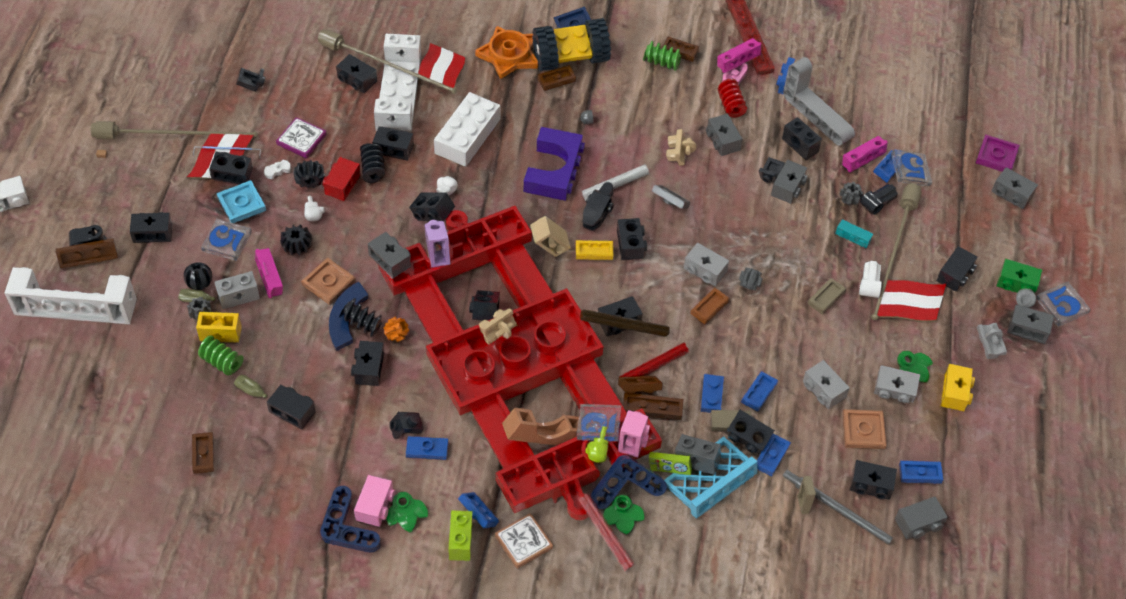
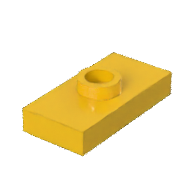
[575,240,613,260]

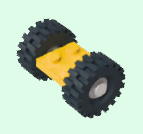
[532,18,611,71]

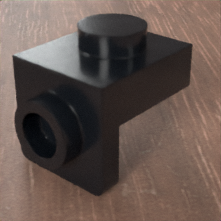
[236,68,265,92]
[758,157,785,183]
[389,411,424,439]

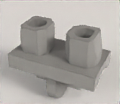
[977,323,1007,359]

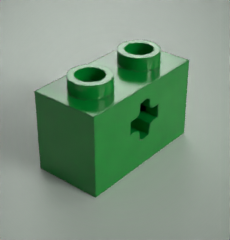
[996,258,1042,293]

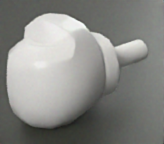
[436,176,458,195]
[304,196,325,221]

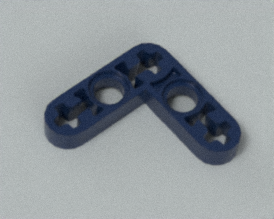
[591,455,667,509]
[320,486,381,553]

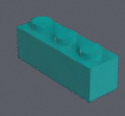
[835,219,873,248]

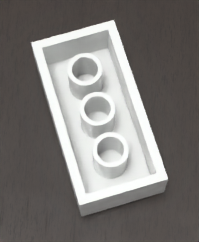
[434,92,501,167]

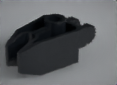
[582,182,614,231]

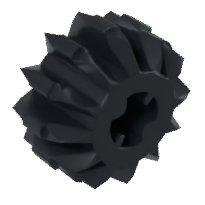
[293,159,325,189]
[280,224,312,256]

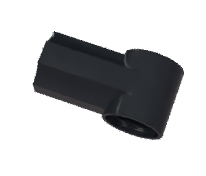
[860,184,898,215]

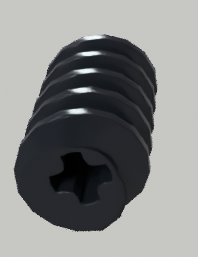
[360,143,386,184]
[339,298,382,338]

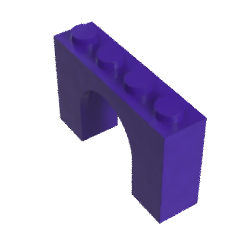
[523,127,585,201]

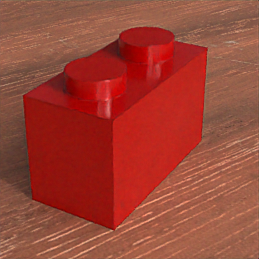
[322,157,361,201]

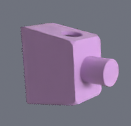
[425,220,450,267]

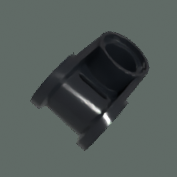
[69,225,107,246]

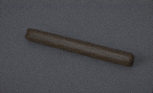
[580,309,670,337]

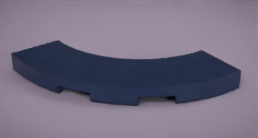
[329,282,369,351]

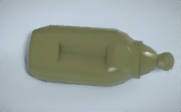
[178,288,215,303]
[234,375,268,398]

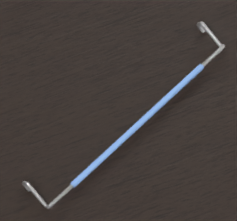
[193,146,261,159]

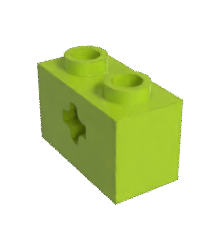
[448,510,473,561]

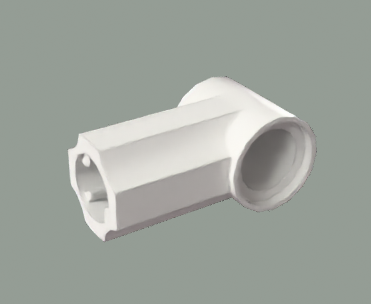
[859,261,882,298]

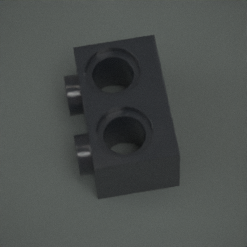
[209,151,253,185]
[409,192,455,221]
[616,218,647,260]
[469,290,500,321]
[725,409,775,455]

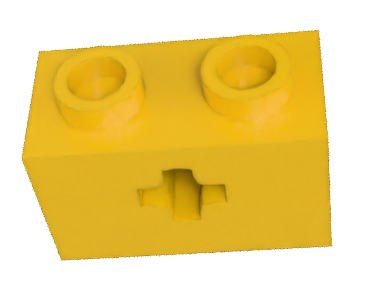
[196,312,242,343]
[941,364,975,411]

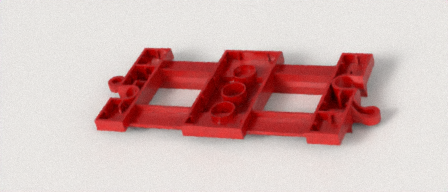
[378,206,662,520]

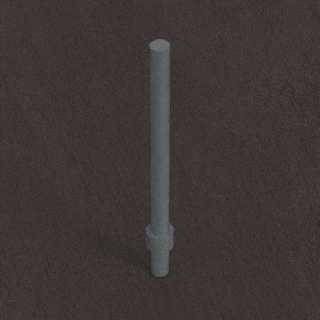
[783,470,893,545]

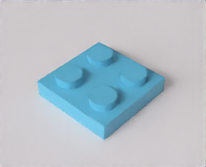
[217,180,266,224]

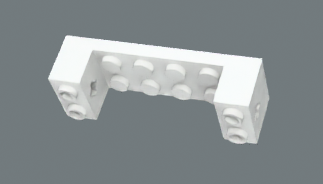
[374,34,421,133]
[5,267,137,324]

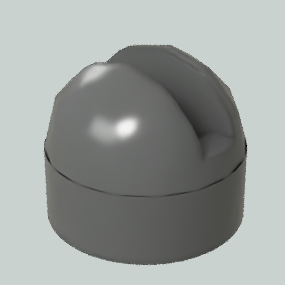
[581,110,593,124]

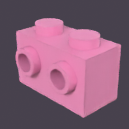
[618,410,650,458]
[354,475,395,527]

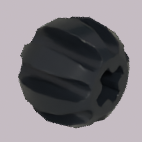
[183,262,212,290]

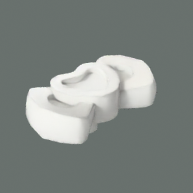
[264,160,291,180]

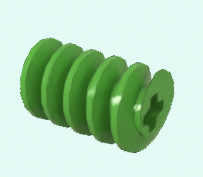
[643,41,681,71]
[198,335,244,375]

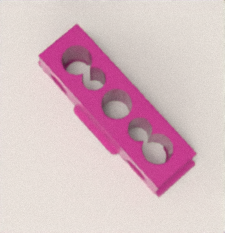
[717,38,761,73]
[842,136,888,172]
[255,248,283,298]

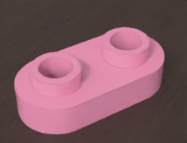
[722,63,748,85]

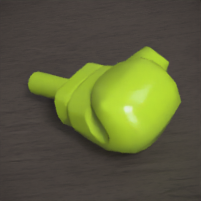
[585,426,609,463]

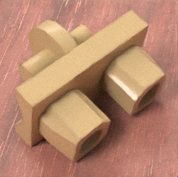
[666,129,696,166]
[479,309,517,344]

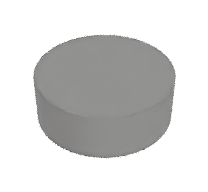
[1016,289,1036,308]

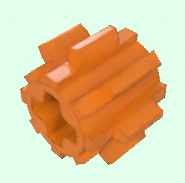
[383,316,409,342]

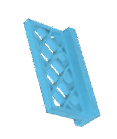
[664,437,757,519]

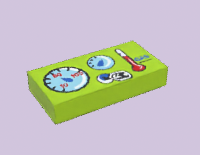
[649,452,692,475]

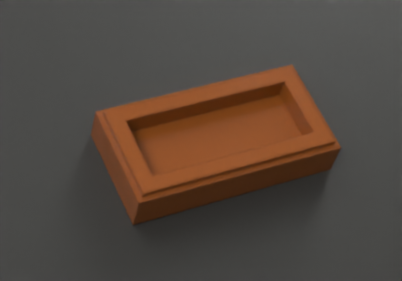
[690,288,730,324]

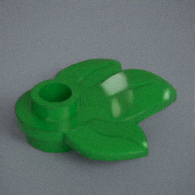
[897,351,933,383]
[386,492,428,533]
[603,495,644,535]

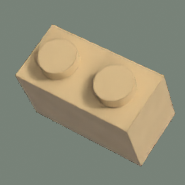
[530,216,571,257]

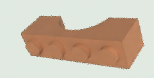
[502,408,584,446]

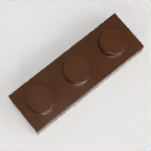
[55,238,118,269]
[623,393,684,420]

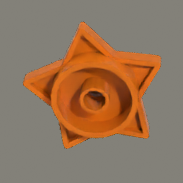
[475,26,538,79]

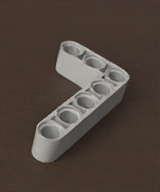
[783,57,855,146]

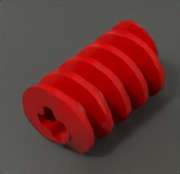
[717,78,747,118]

